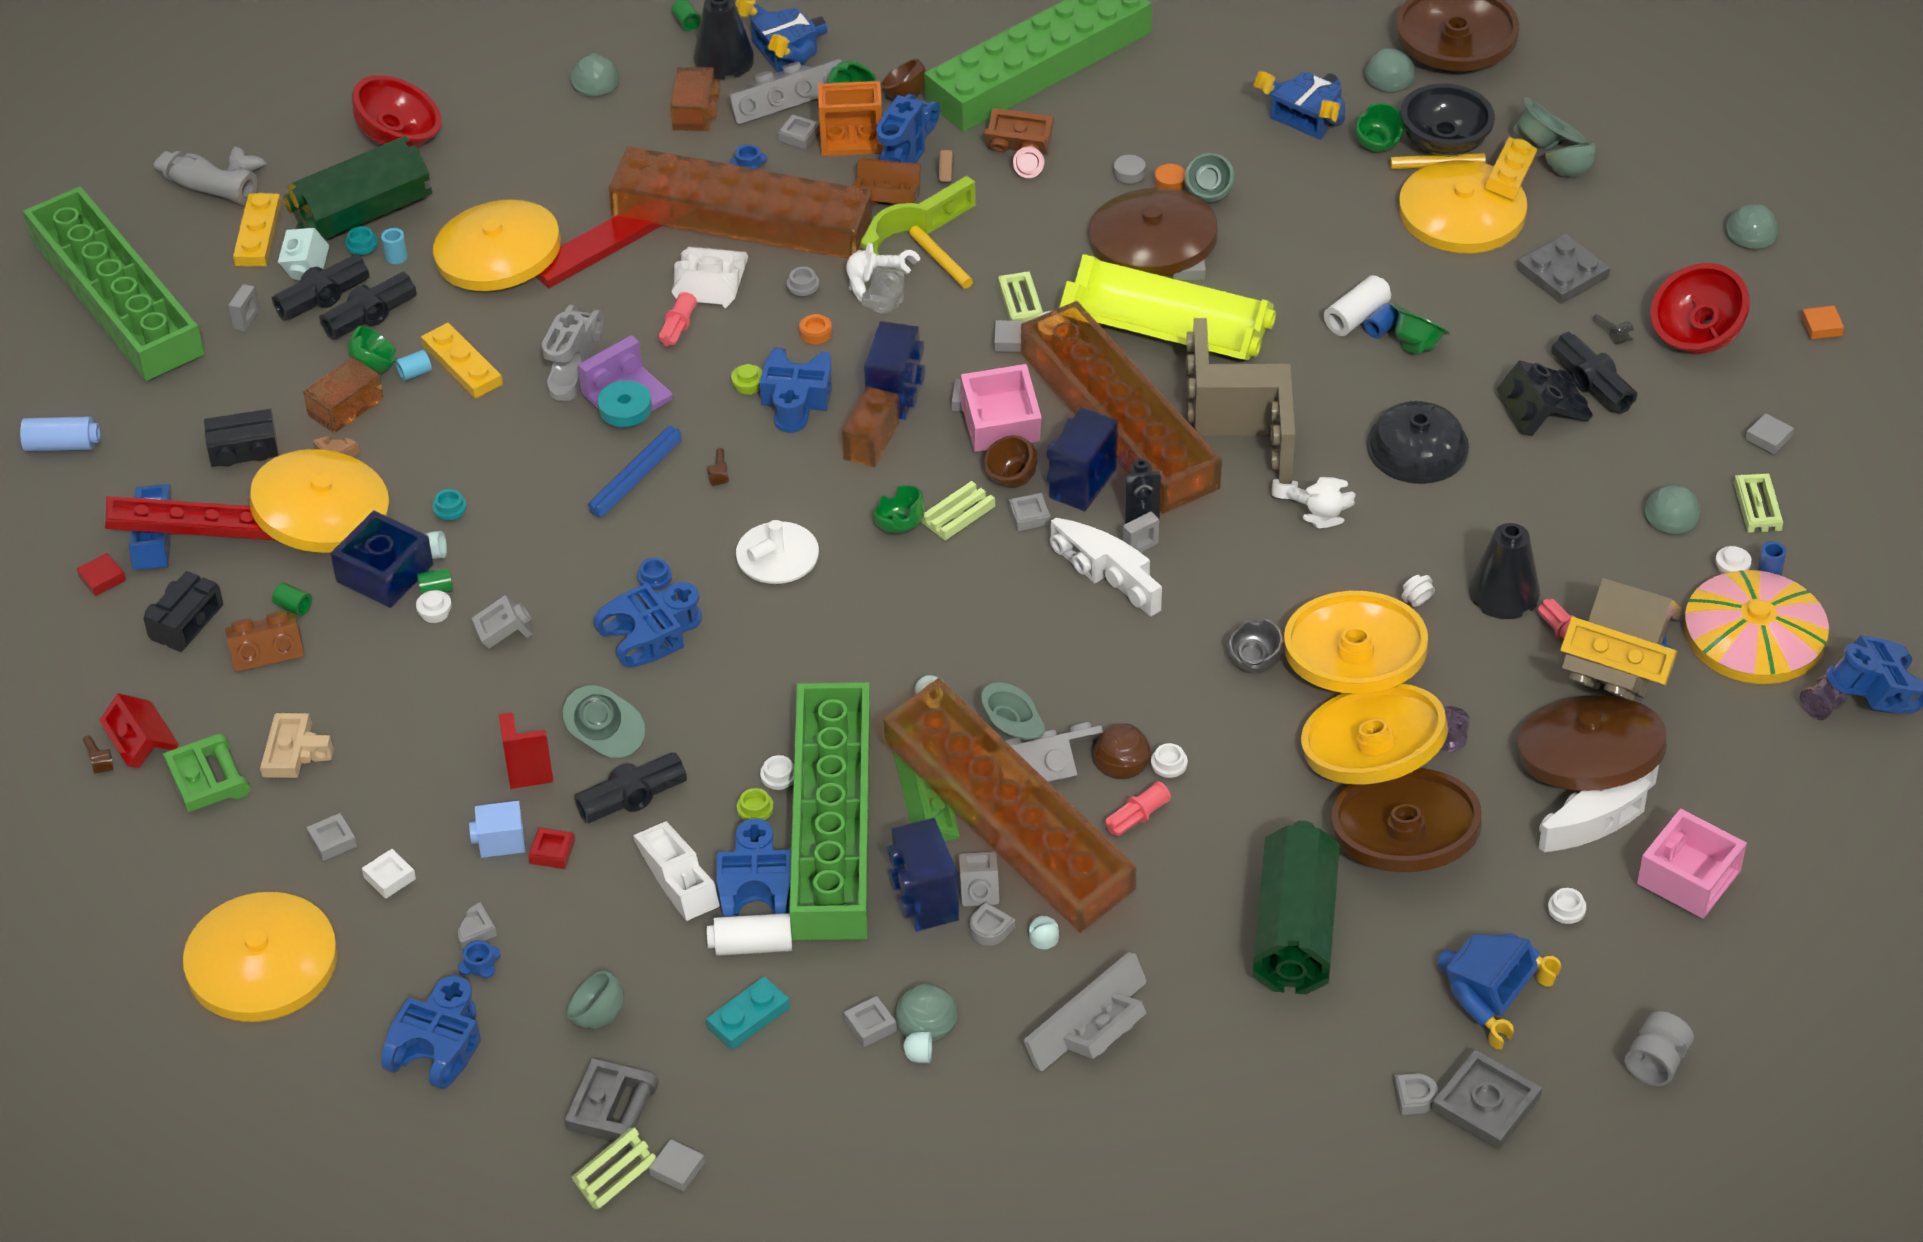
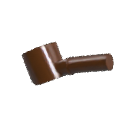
[707,448,729,486]
[83,735,113,773]

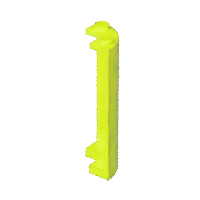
[1058,254,1276,360]

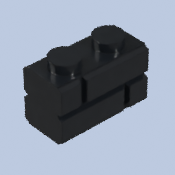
[204,409,279,467]
[143,571,224,652]

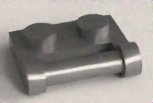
[564,1058,659,1148]

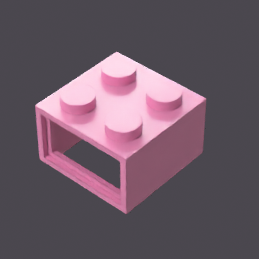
[960,364,1042,452]
[1637,808,1747,919]

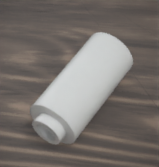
[1324,275,1391,336]
[707,913,792,956]

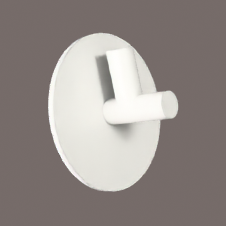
[736,520,819,584]

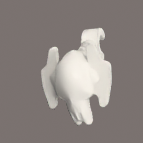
[846,243,920,302]
[1271,477,1356,528]

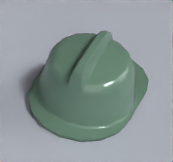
[1514,97,1586,149]
[981,682,1045,742]
[563,685,645,758]

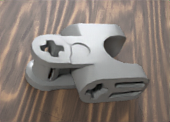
[542,305,604,401]

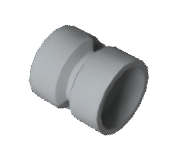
[1624,1011,1694,1086]

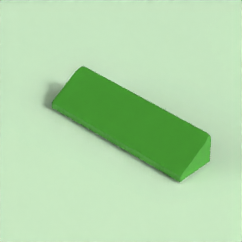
[890,719,960,845]

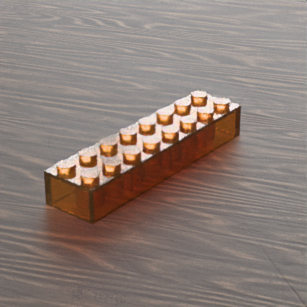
[609,146,872,259]
[1021,301,1222,514]
[883,678,1136,933]

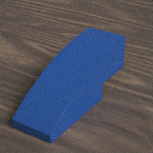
[129,484,171,570]

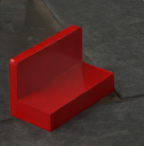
[99,693,179,768]
[499,712,553,789]

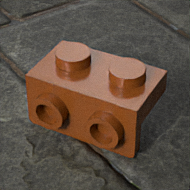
[984,108,1055,155]
[851,158,921,206]
[225,611,304,671]

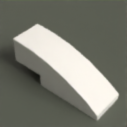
[633,821,720,921]

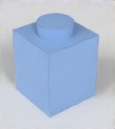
[469,801,525,858]

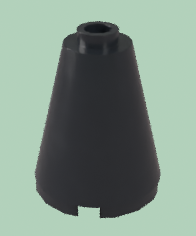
[694,0,754,80]
[1469,523,1540,619]

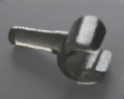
[1592,314,1634,345]

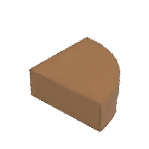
[939,150,954,182]
[313,436,361,457]

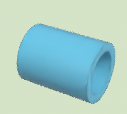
[381,228,407,265]
[395,350,432,381]

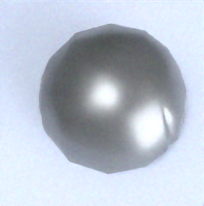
[1228,618,1283,673]

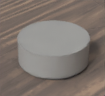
[1114,155,1145,184]

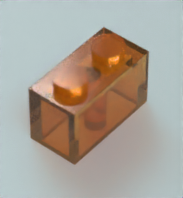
[671,67,721,131]
[303,357,384,434]
[842,386,899,468]

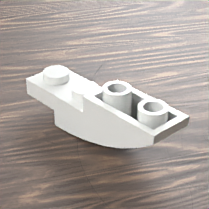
[1050,518,1162,617]
[1539,765,1659,852]

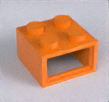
[818,81,883,156]

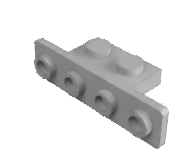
[728,59,842,124]
[958,722,1103,793]
[1024,952,1147,1071]

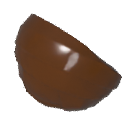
[880,59,926,100]
[984,435,1037,488]
[1093,724,1151,779]

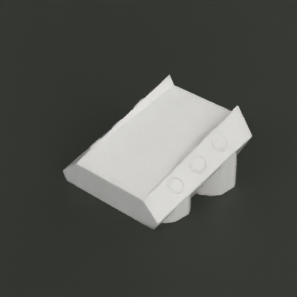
[671,247,748,309]

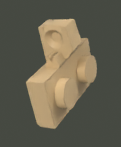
[260,713,334,778]

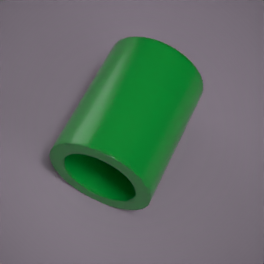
[671,0,701,31]
[417,568,453,595]
[272,582,312,616]

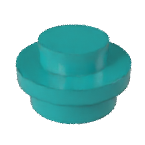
[345,226,378,256]
[432,489,467,520]

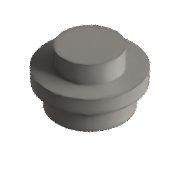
[787,267,819,296]

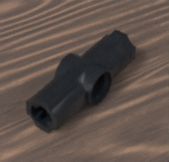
[271,254,370,321]
[319,271,417,340]
[1551,332,1637,415]
[574,752,687,824]

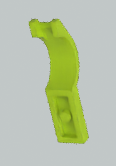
[861,176,976,256]

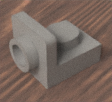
[472,595,533,649]
[959,852,999,907]

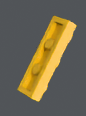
[1485,137,1538,200]
[233,193,281,266]
[420,323,503,399]
[1560,617,1678,686]

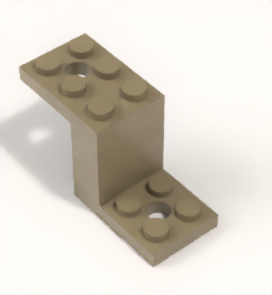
[1186,318,1295,483]
[1562,578,1683,701]

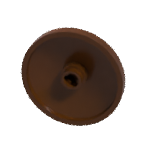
[1396,0,1519,71]
[1089,188,1218,276]
[1518,695,1667,791]
[1331,768,1482,872]

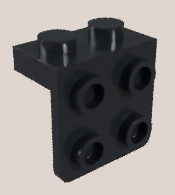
[1496,360,1593,436]

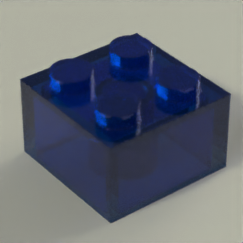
[864,321,925,420]
[1046,407,1118,512]
[330,510,434,608]
[887,817,959,932]

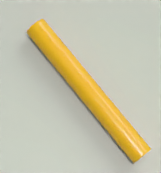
[1390,153,1486,169]
[909,225,973,289]

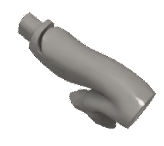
[154,146,267,206]

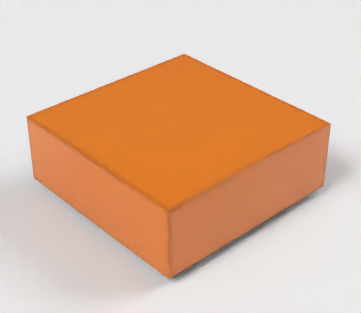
[1801,305,1844,340]

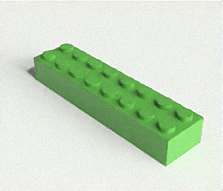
[924,0,1152,132]
[23,186,205,381]
[790,682,871,940]

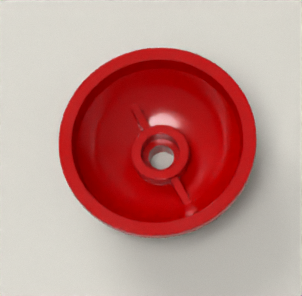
[352,75,442,148]
[1651,263,1750,354]

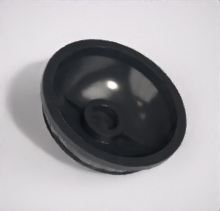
[1400,83,1495,156]
[1367,401,1469,484]

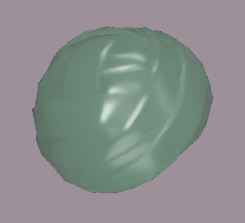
[1365,49,1415,92]
[570,53,619,97]
[1545,142,1596,178]
[1184,153,1235,203]
[1726,204,1778,249]
[1645,485,1701,534]
[566,971,624,1030]
[895,984,958,1042]

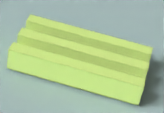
[998,271,1043,325]
[1734,474,1783,533]
[922,481,995,541]
[571,1128,656,1209]

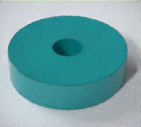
[598,380,652,427]

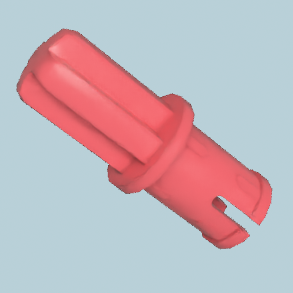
[658,292,697,347]
[1538,599,1577,639]
[1105,781,1171,836]

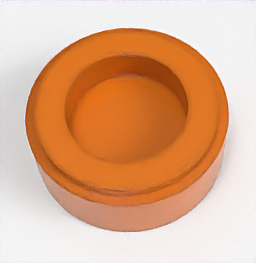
[1155,164,1185,190]
[799,314,832,345]

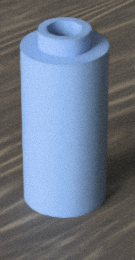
[20,416,101,452]

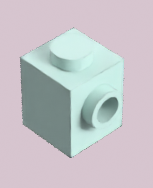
[278,228,329,281]

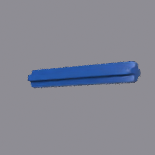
[588,426,682,518]

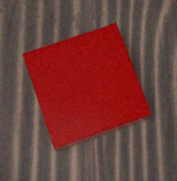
[76,553,126,596]
[528,828,575,869]

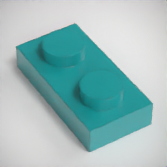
[706,976,790,1051]

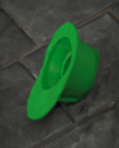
[1391,303,1450,354]

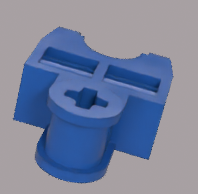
[876,94,940,163]
[760,347,832,433]
[593,582,702,667]
[1826,635,1923,714]
[716,818,792,917]
[382,976,481,1089]

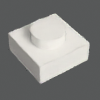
[362,849,416,899]

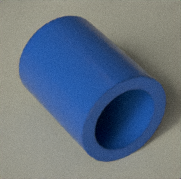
[1364,303,1399,338]
[1757,541,1787,576]

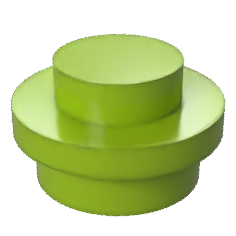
[731,364,763,395]
[737,788,774,821]

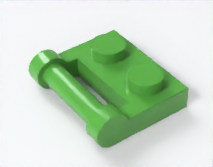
[163,734,250,813]

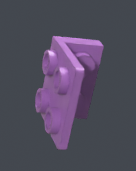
[578,335,673,428]

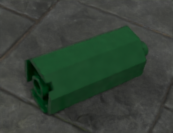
[283,135,432,240]
[1252,820,1340,995]

